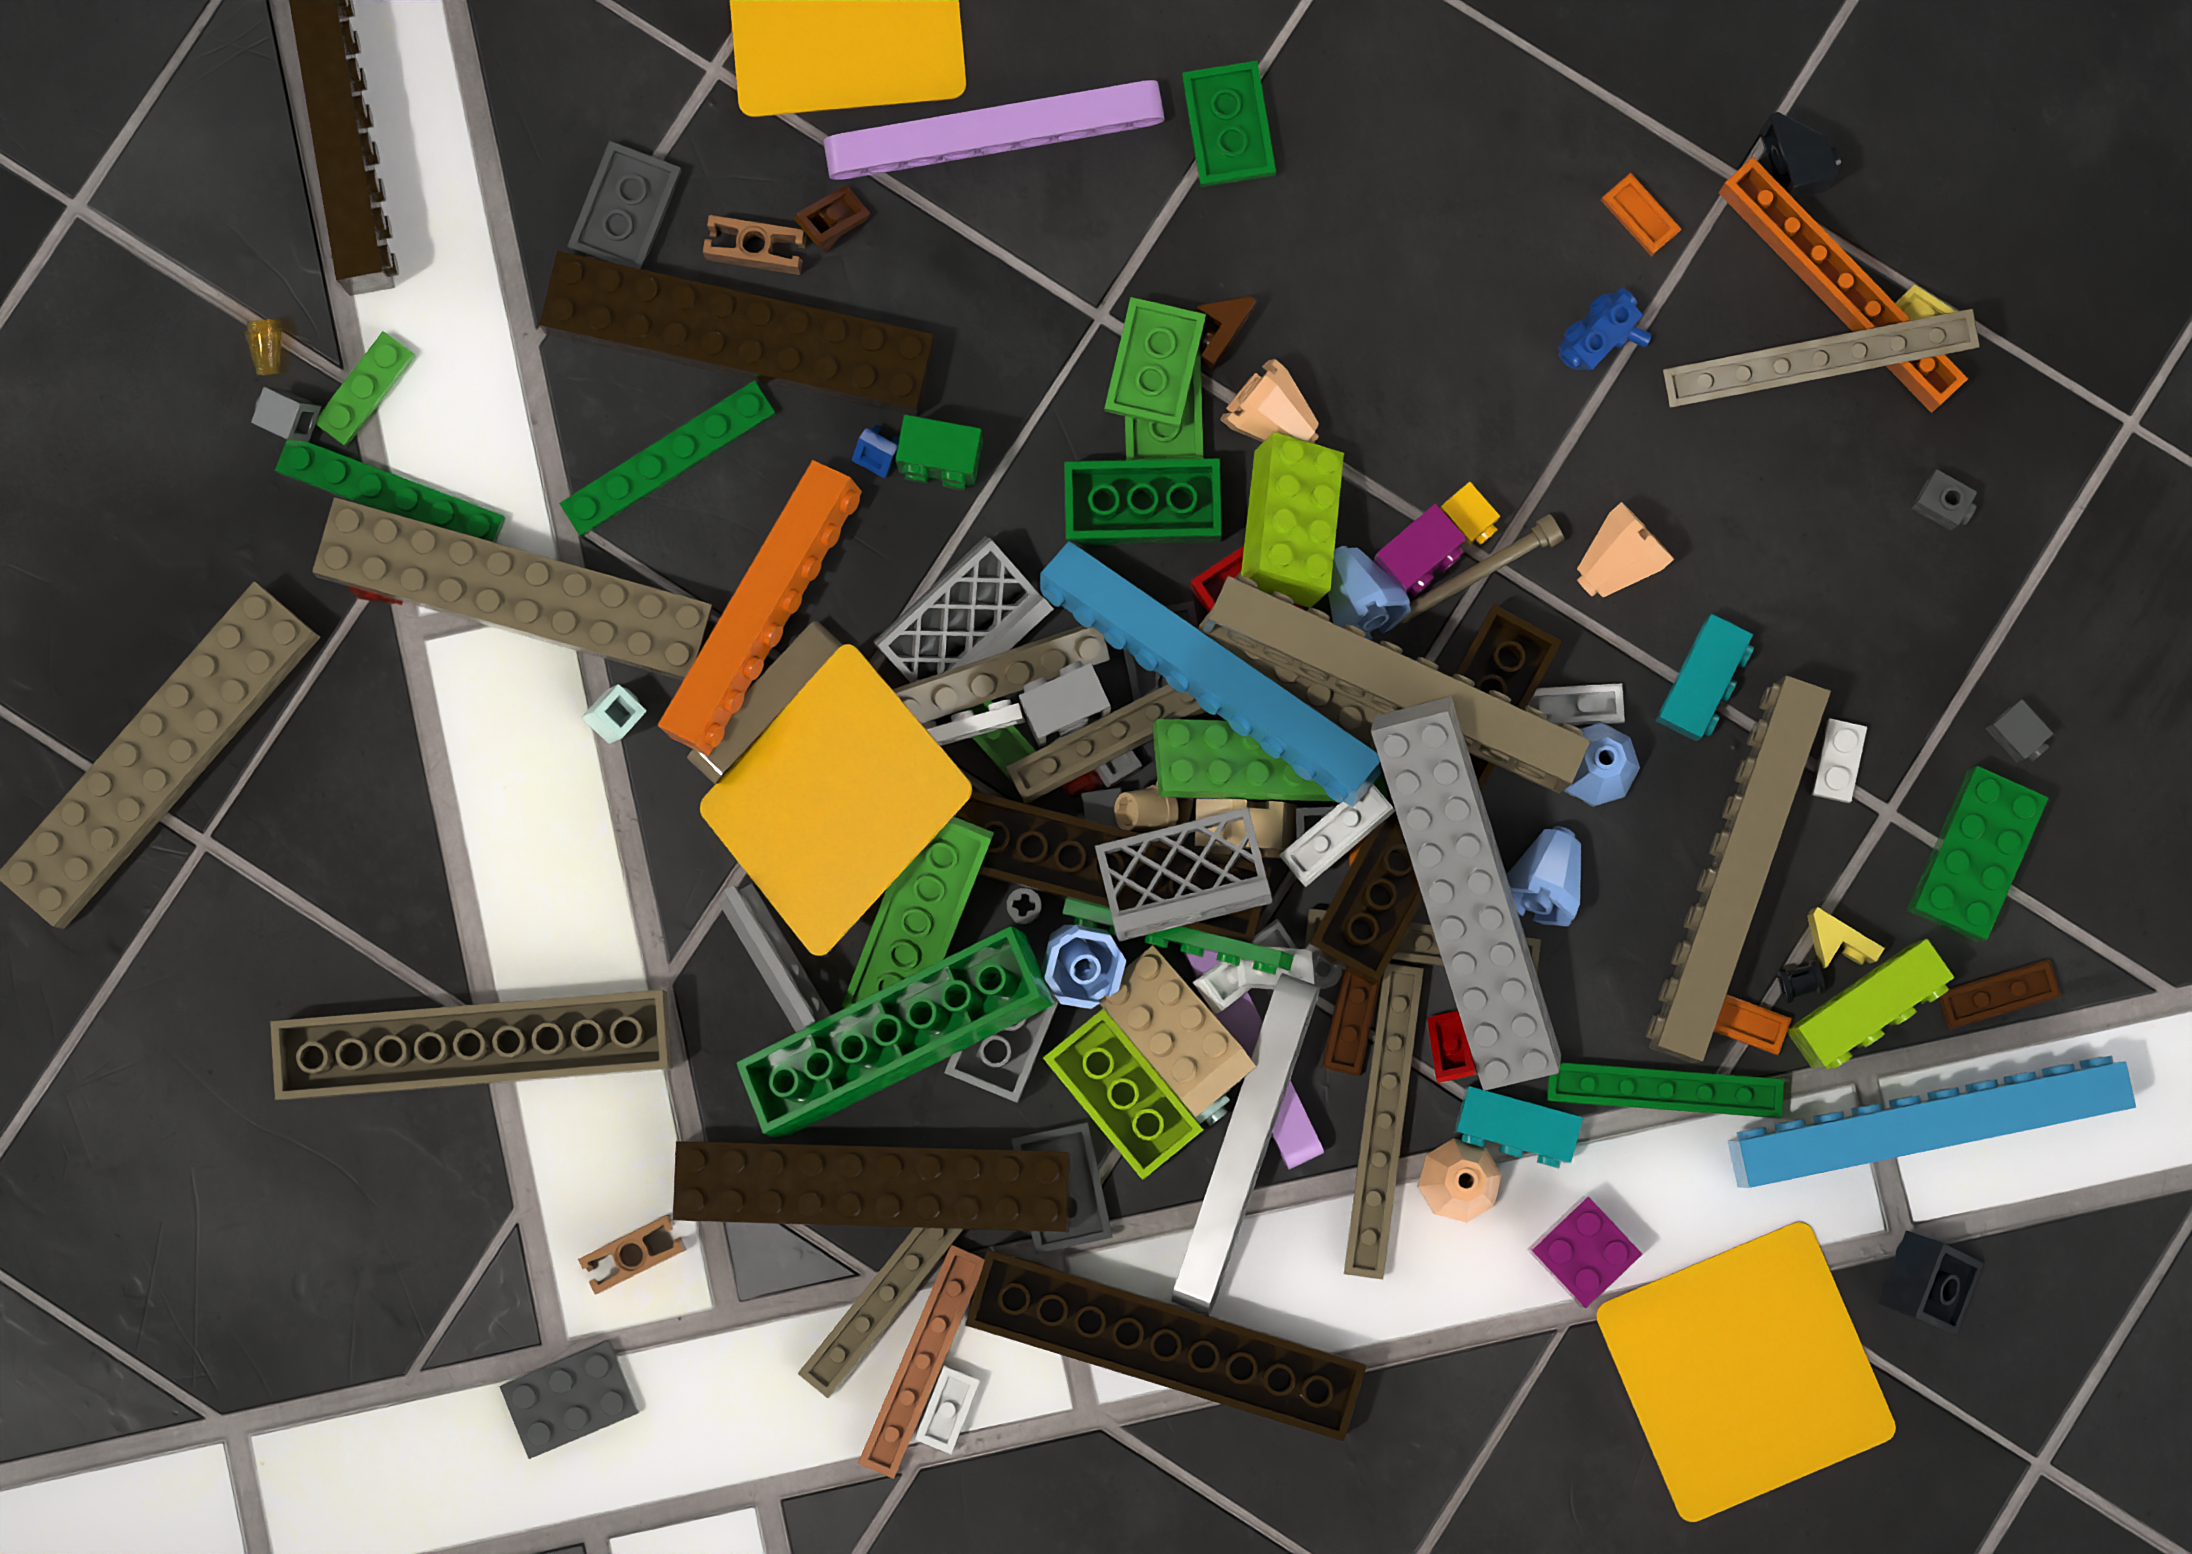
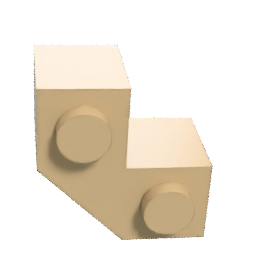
[1195,799,1297,858]

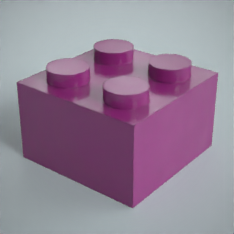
[1373,503,1466,598]
[1527,1196,1643,1308]

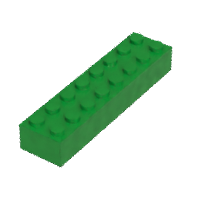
[736,926,1055,1139]

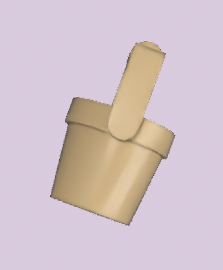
[1114,781,1194,841]

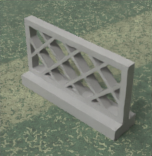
[875,538,1054,683]
[1095,807,1273,941]
[719,883,831,1033]

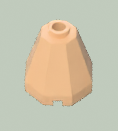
[1220,359,1319,444]
[1577,502,1674,597]
[1417,1138,1502,1223]

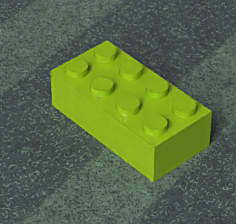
[1241,432,1344,608]
[1787,939,1955,1070]
[1043,1008,1203,1180]

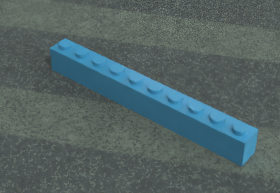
[1040,541,1382,808]

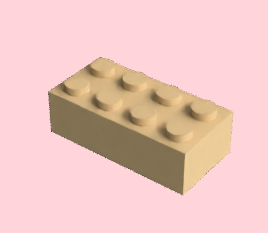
[1099,945,1256,1117]

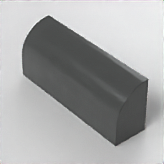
[873,536,1024,683]

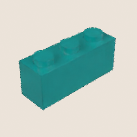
[1655,614,1754,742]
[1454,1086,1583,1169]

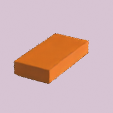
[1601,173,1682,257]
[1713,994,1792,1055]

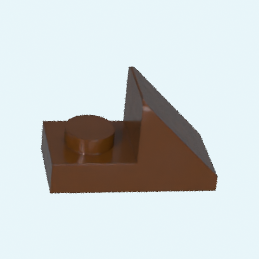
[793,185,871,253]
[1196,296,1256,371]

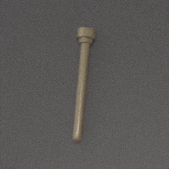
[1400,514,1564,623]

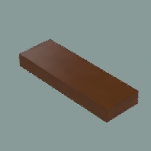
[1937,959,2061,1030]
[1321,969,1381,1077]

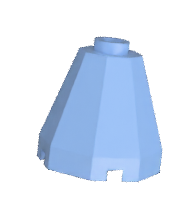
[1328,546,1411,640]
[1564,723,1640,807]
[1506,826,1581,926]
[1041,925,1126,1009]

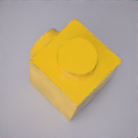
[1440,482,1500,546]

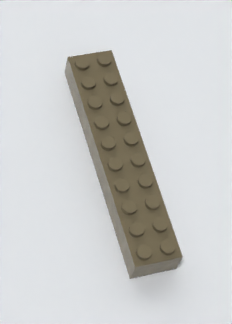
[312,497,712,681]
[1202,575,1590,794]
[0,581,321,929]
[1645,675,1831,1063]
[270,990,673,1101]

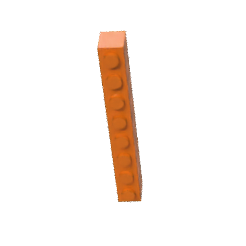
[1719,157,1968,413]
[658,460,862,756]

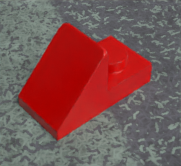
[1427,1011,1477,1083]

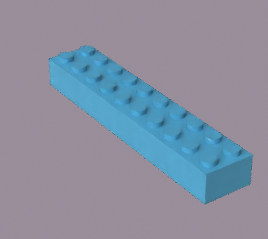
[1728,1055,2136,1188]

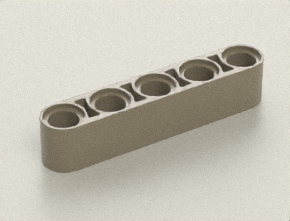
[687,620,843,785]

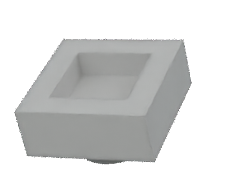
[1095,750,1142,789]

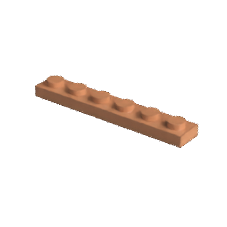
[858,1245,985,1479]

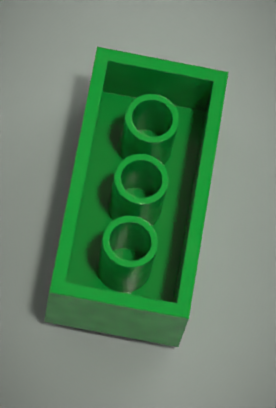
[1064,459,1222,545]
[1906,766,2048,942]

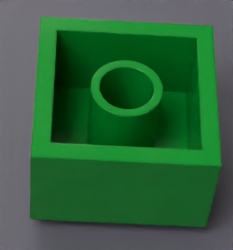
[896,415,983,490]

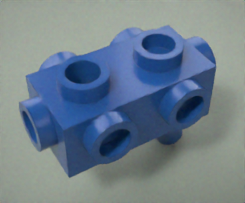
[1557,288,1651,370]

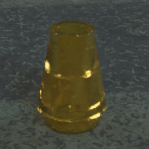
[244,319,283,376]

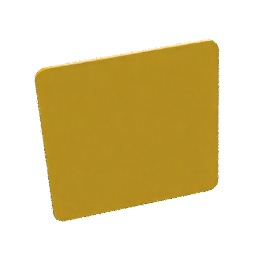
[730,0,966,117]
[700,644,972,956]
[1596,1222,1896,1522]

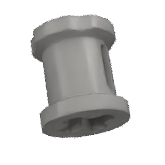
[1007,888,1042,925]

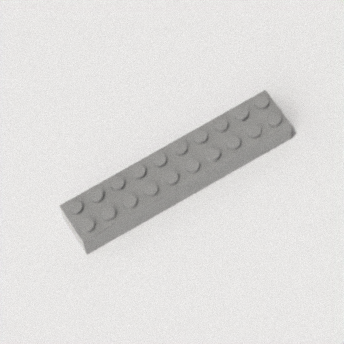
[1371,696,1561,1091]

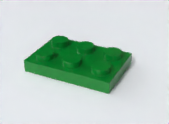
[1182,61,1276,187]

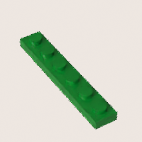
[559,380,776,538]
[275,440,506,543]
[1062,898,1294,975]
[1546,1063,1784,1119]

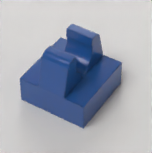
[851,425,900,479]

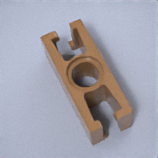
[703,215,807,275]
[578,1215,687,1295]

